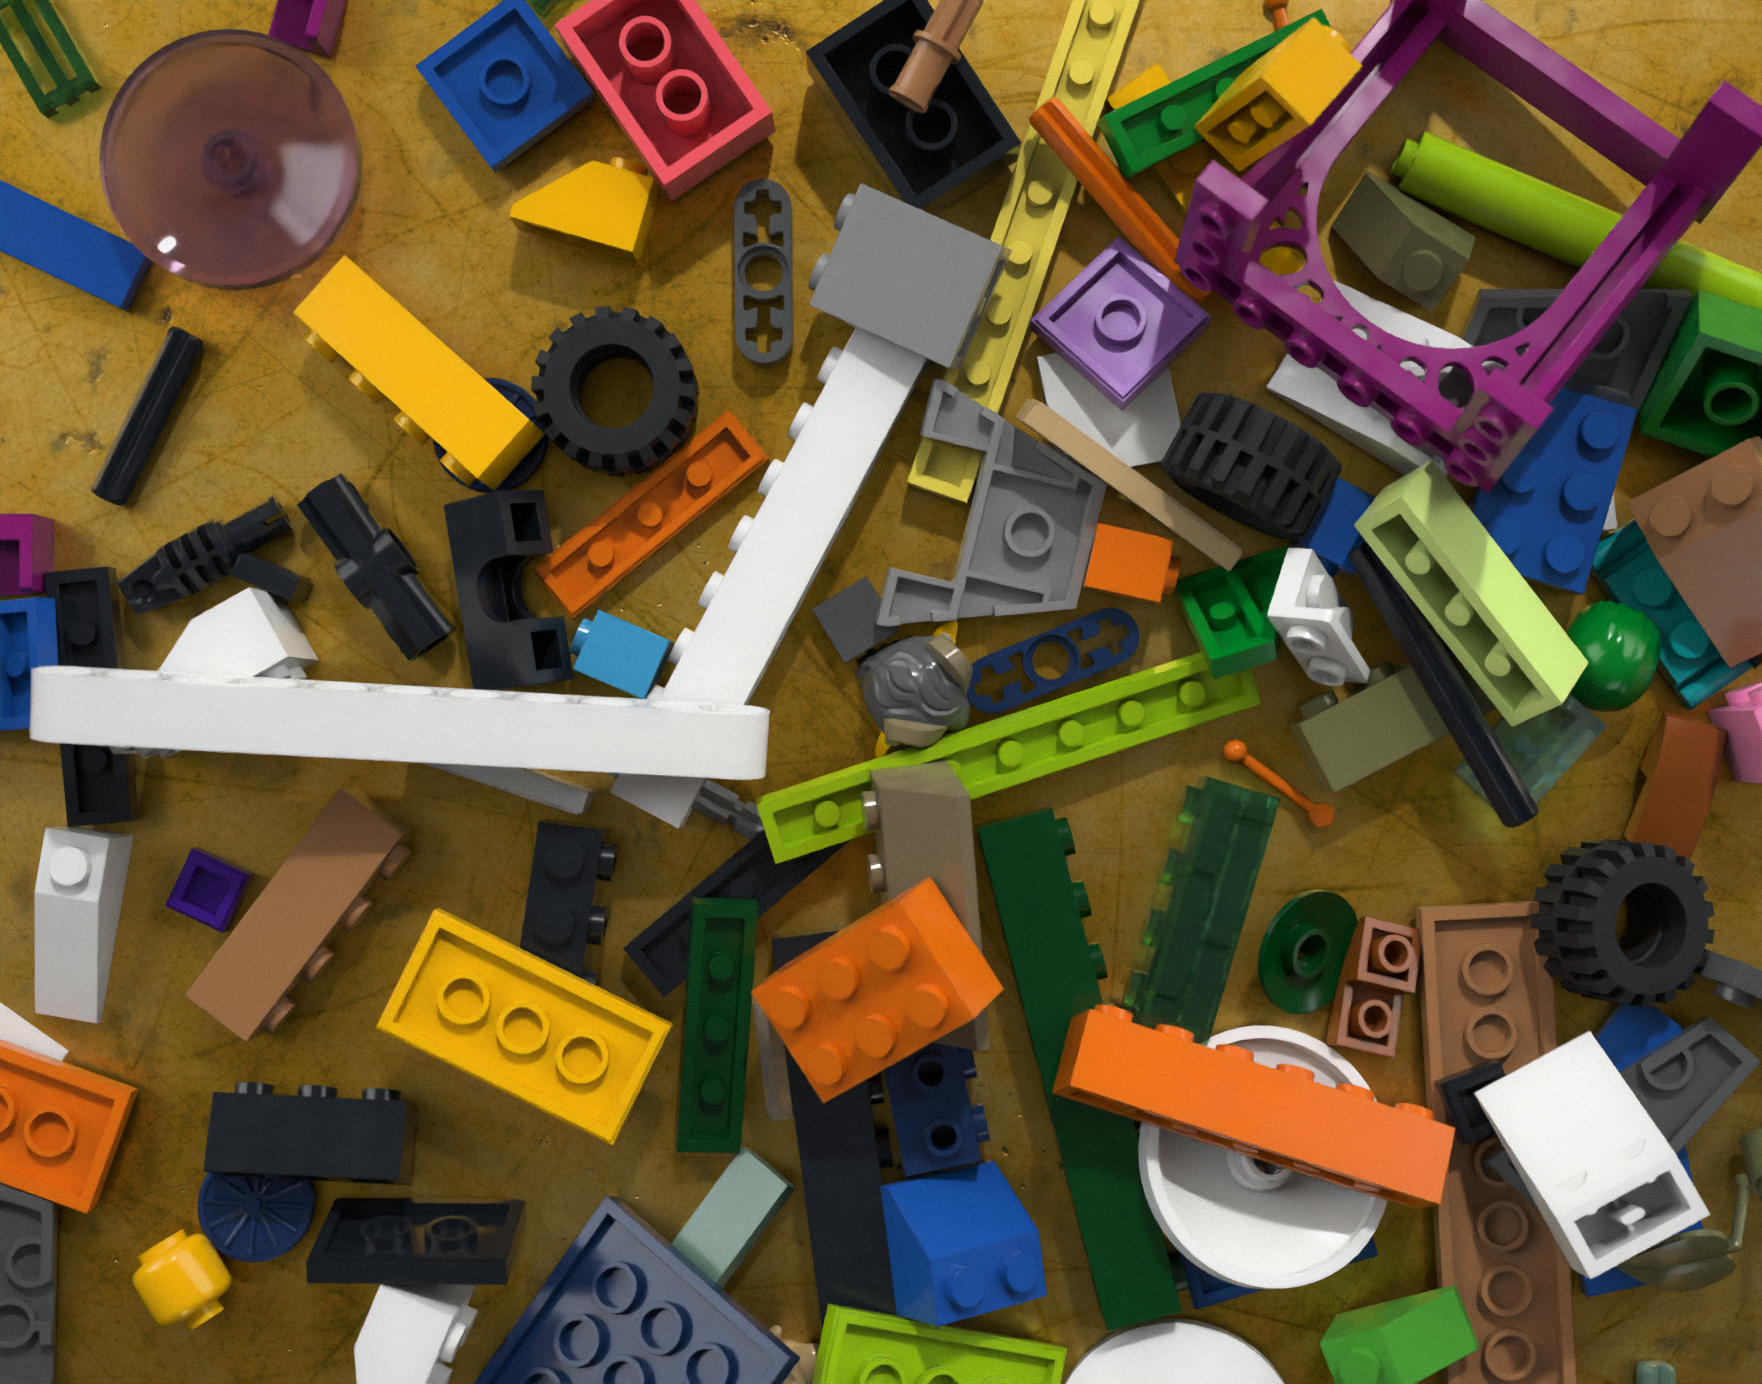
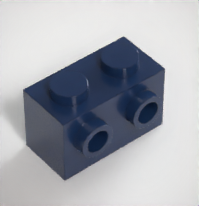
[884,1042,990,1177]

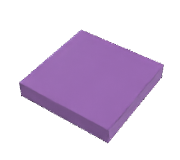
[1030,236,1212,411]

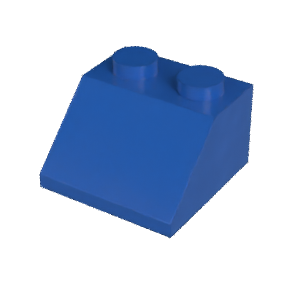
[880,1160,1047,1326]

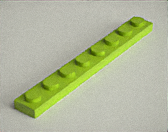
[754,652,1261,864]

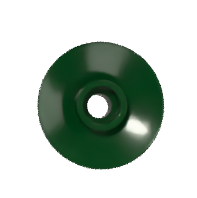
[1258,889,1358,1014]

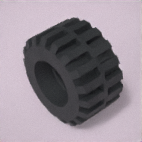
[531,306,699,476]
[1160,392,1342,540]
[1531,839,1715,1007]

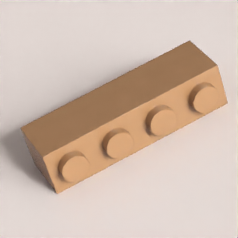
[184,786,414,1042]

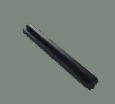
[1348,540,1538,828]

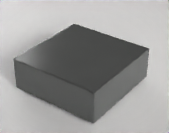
[812,576,899,664]

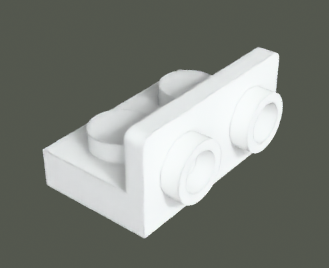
[1267,547,1370,686]

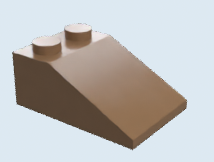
[1626,436,1762,668]

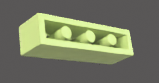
[1354,460,1589,727]

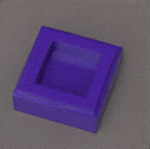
[165,847,255,933]

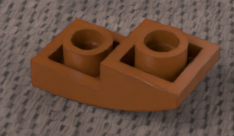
[1624,711,1727,860]
[1326,916,1421,1059]

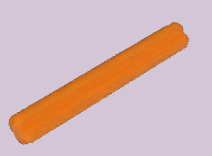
[1029,97,1212,304]

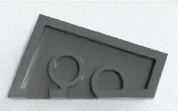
[1459,289,1692,413]
[0,1183,58,1384]

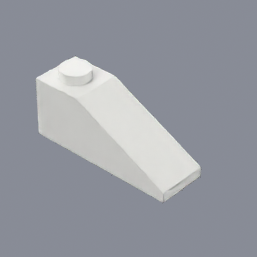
[34,825,134,1024]

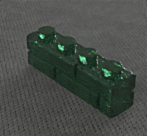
[1121,776,1281,1046]

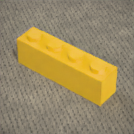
[293,255,545,491]

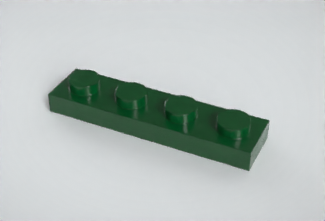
[674,897,759,1153]

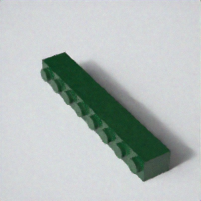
[975,807,1188,1331]

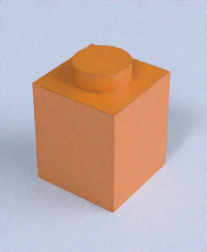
[1081,523,1181,606]

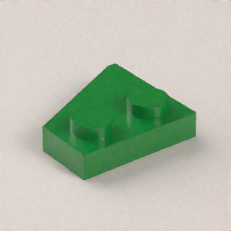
[1174,545,1291,679]

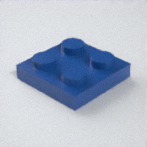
[415,0,596,173]

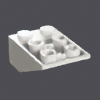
[1265,280,1505,478]
[110,587,319,759]
[1474,1031,1710,1279]
[354,1284,478,1384]

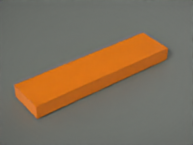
[532,410,770,620]

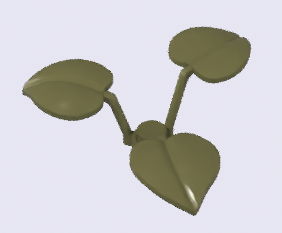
[1616,1128,1762,1291]

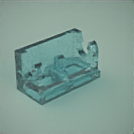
[1453,693,1607,812]

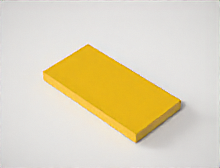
[376,908,673,1145]

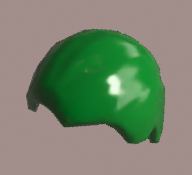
[1566,600,1662,712]

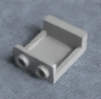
[809,183,1012,369]

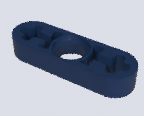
[966,608,1139,713]

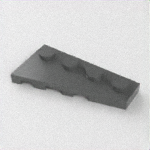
[1483,1016,1761,1215]

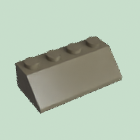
[861,761,990,1051]

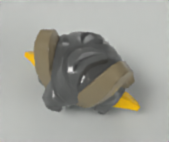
[855,620,973,758]

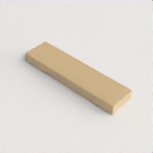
[1015,398,1243,572]

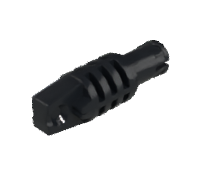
[117,495,295,615]

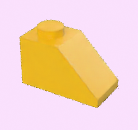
[509,157,660,264]

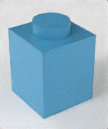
[570,610,675,699]

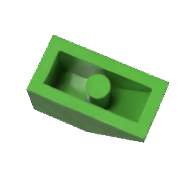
[1319,1284,1480,1384]

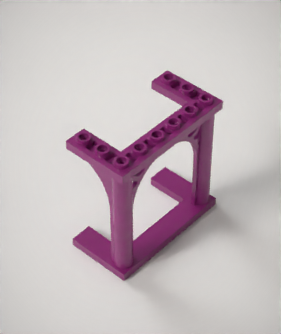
[1174,0,1762,493]

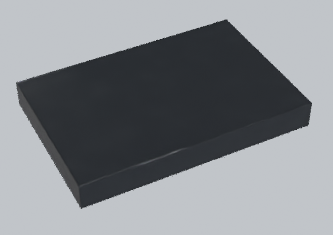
[306,1198,526,1285]

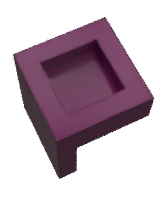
[269,0,347,58]
[0,514,54,595]

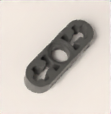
[734,179,794,368]

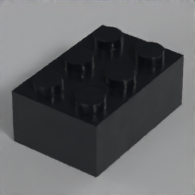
[806,0,1022,215]

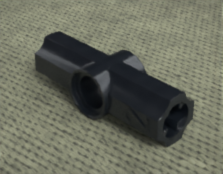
[297,473,456,661]

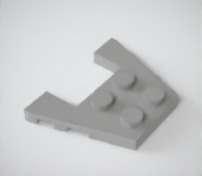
[874,379,1107,627]

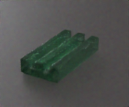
[0,0,103,119]

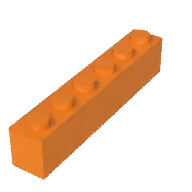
[1052,1004,1456,1209]

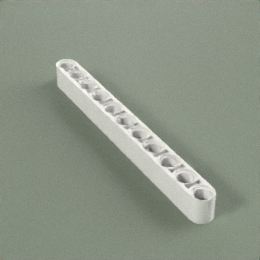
[30,666,770,780]

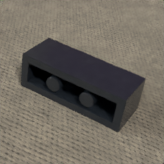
[203,1082,418,1186]

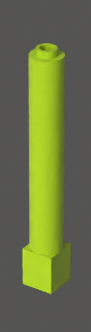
[1390,131,1762,310]

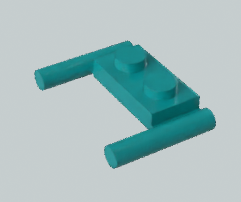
[1590,518,1752,711]

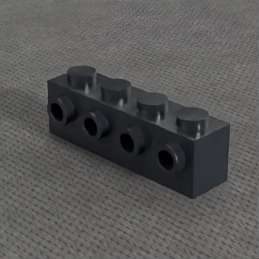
[520,818,618,986]

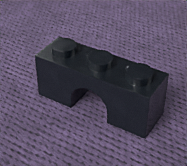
[444,490,574,691]

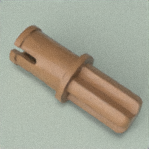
[889,0,983,113]

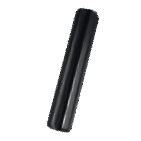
[91,326,203,505]

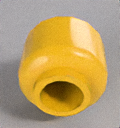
[132,1228,232,1331]

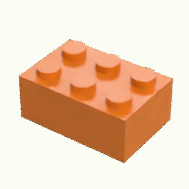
[751,876,1004,1103]

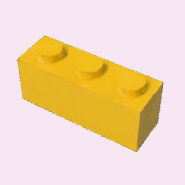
[1194,17,1362,172]

